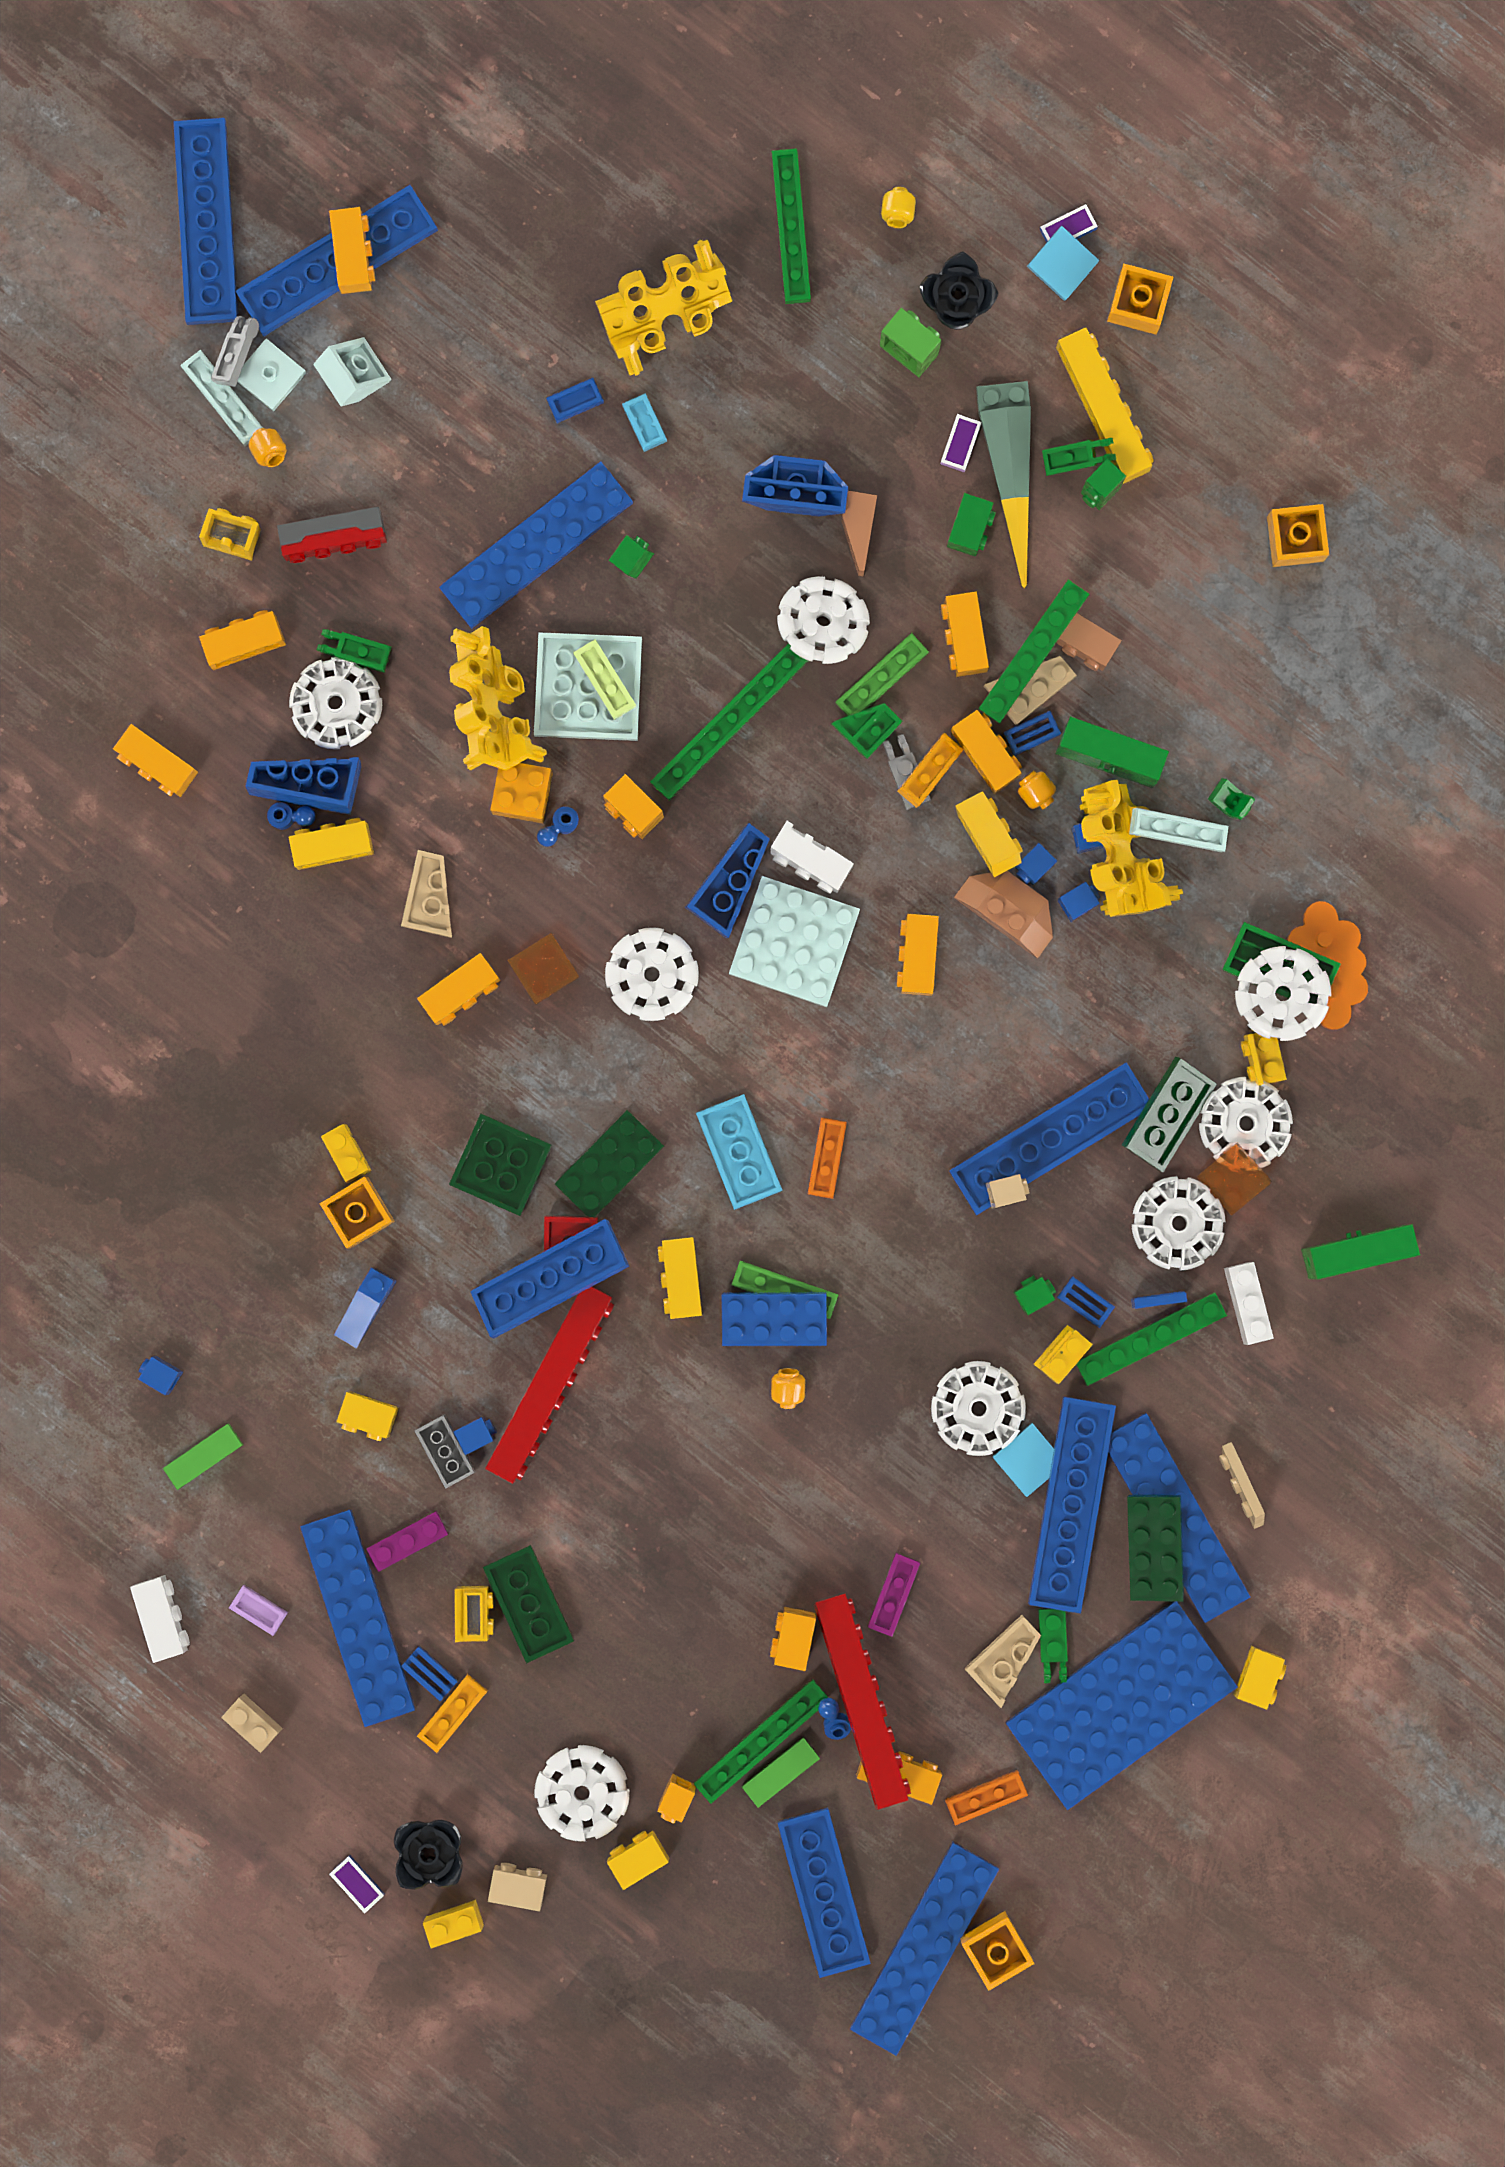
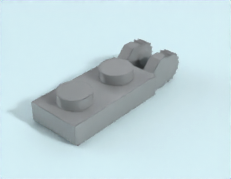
[211,316,259,387]
[883,734,931,810]

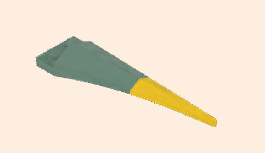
[976,381,1031,588]

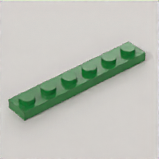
[772,149,811,304]
[979,579,1089,724]
[1076,1292,1227,1386]
[694,1679,829,1804]

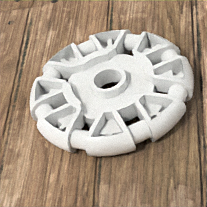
[777,576,870,664]
[289,657,382,749]
[605,928,699,1021]
[1235,946,1331,1041]
[1199,1077,1293,1171]
[1132,1176,1226,1270]
[931,1361,1026,1456]
[534,1745,629,1841]

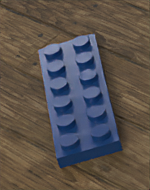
[470,1219,629,1339]
[777,1807,871,1978]

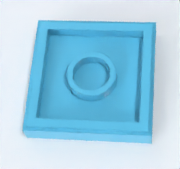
[1027,226,1099,301]
[992,1423,1054,1497]

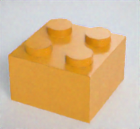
[1107,264,1173,335]
[1267,504,1329,567]
[490,763,553,824]
[603,774,664,839]
[320,1176,395,1249]
[770,1607,816,1671]
[960,1911,1034,1991]

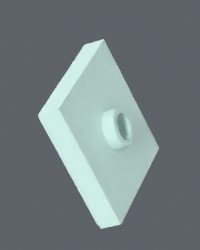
[237,338,306,412]

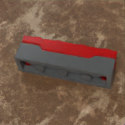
[277,507,387,563]

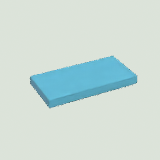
[696,1094,782,1210]

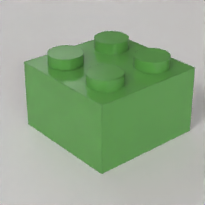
[880,308,941,378]

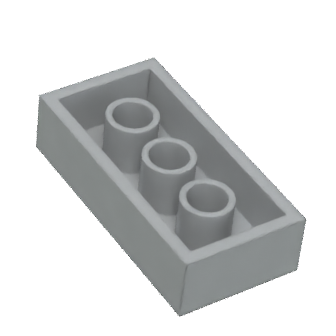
[415,1414,476,1489]

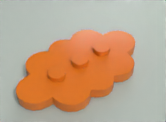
[1287,901,1368,1030]

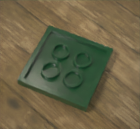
[449,1113,552,1216]

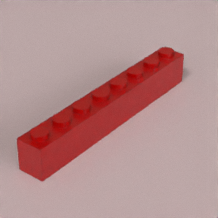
[485,1286,615,1484]
[814,1594,911,1810]

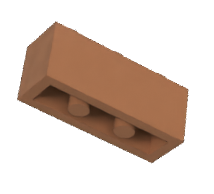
[1056,613,1122,671]

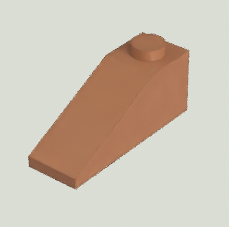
[842,491,877,577]

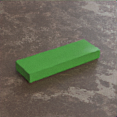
[163,1423,244,1490]
[742,1737,820,1808]

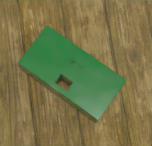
[1055,716,1169,788]
[1222,922,1341,1004]
[1301,1224,1420,1280]

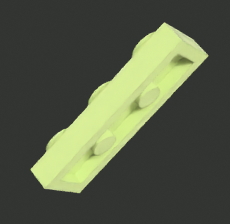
[573,639,636,720]

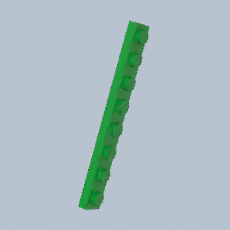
[650,643,808,801]

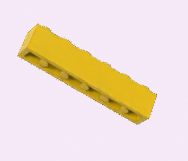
[1056,328,1154,484]

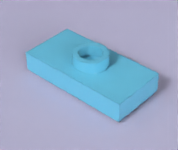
[622,393,667,452]

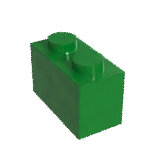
[1081,458,1126,511]
[947,493,996,557]

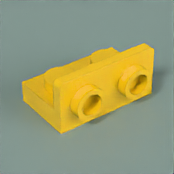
[1241,1033,1287,1086]

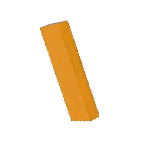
[897,733,964,808]
[417,1674,488,1753]

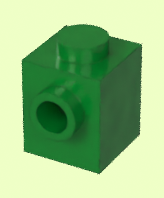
[609,535,654,579]
[1013,1275,1056,1315]

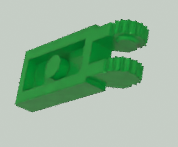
[1042,438,1116,476]
[316,629,392,673]
[1038,1608,1068,1683]

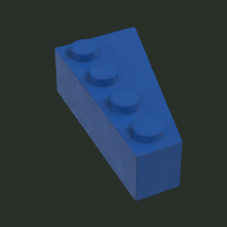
[245,757,361,815]
[685,823,770,938]

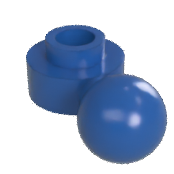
[267,802,315,830]
[537,807,579,847]
[818,1698,851,1740]

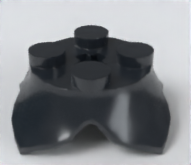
[920,251,998,330]
[394,1819,463,1890]

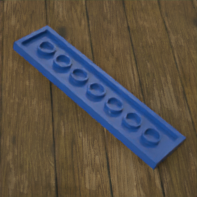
[174,118,238,325]
[236,185,438,337]
[439,462,633,629]
[949,1062,1149,1215]
[1028,1396,1116,1614]
[1108,1413,1250,1623]
[300,1509,416,1727]
[850,1841,999,2056]

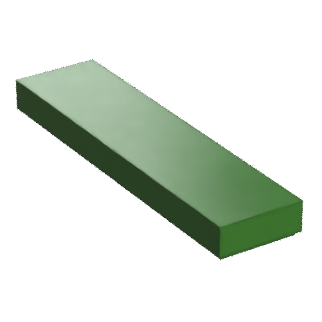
[836,633,929,716]
[732,1261,838,1319]

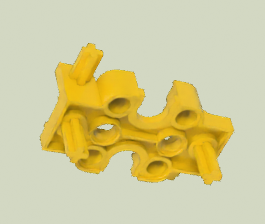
[595,240,732,376]
[449,626,547,770]
[1079,780,1183,917]

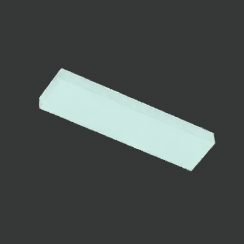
[180,350,263,446]
[1129,808,1229,852]

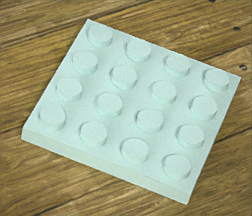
[534,633,642,741]
[729,876,860,1007]

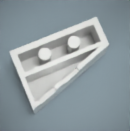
[771,821,854,894]

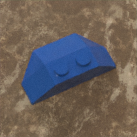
[742,455,848,516]

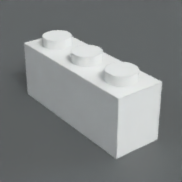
[1224,1262,1274,1345]
[130,1575,190,1663]

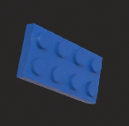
[722,1292,827,1346]

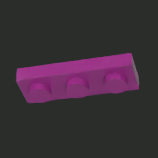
[367,1511,449,1572]
[867,1553,920,1637]

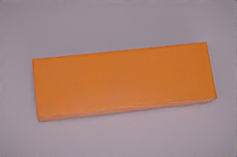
[808,1117,847,1199]
[945,1770,1028,1825]

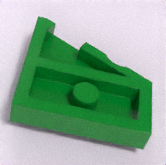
[831,703,903,759]

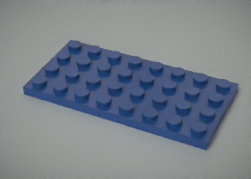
[1005,1601,1238,1810]

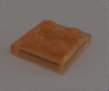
[507,933,579,1005]
[1197,1142,1272,1216]

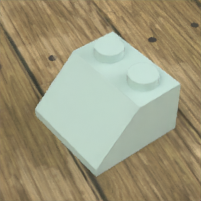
[313,337,392,406]

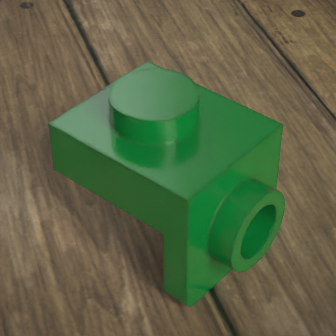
[1208,778,1255,820]

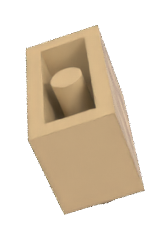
[985,1174,1029,1208]
[221,1694,283,1753]
[488,1863,547,1911]

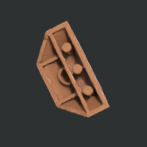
[954,871,1053,959]

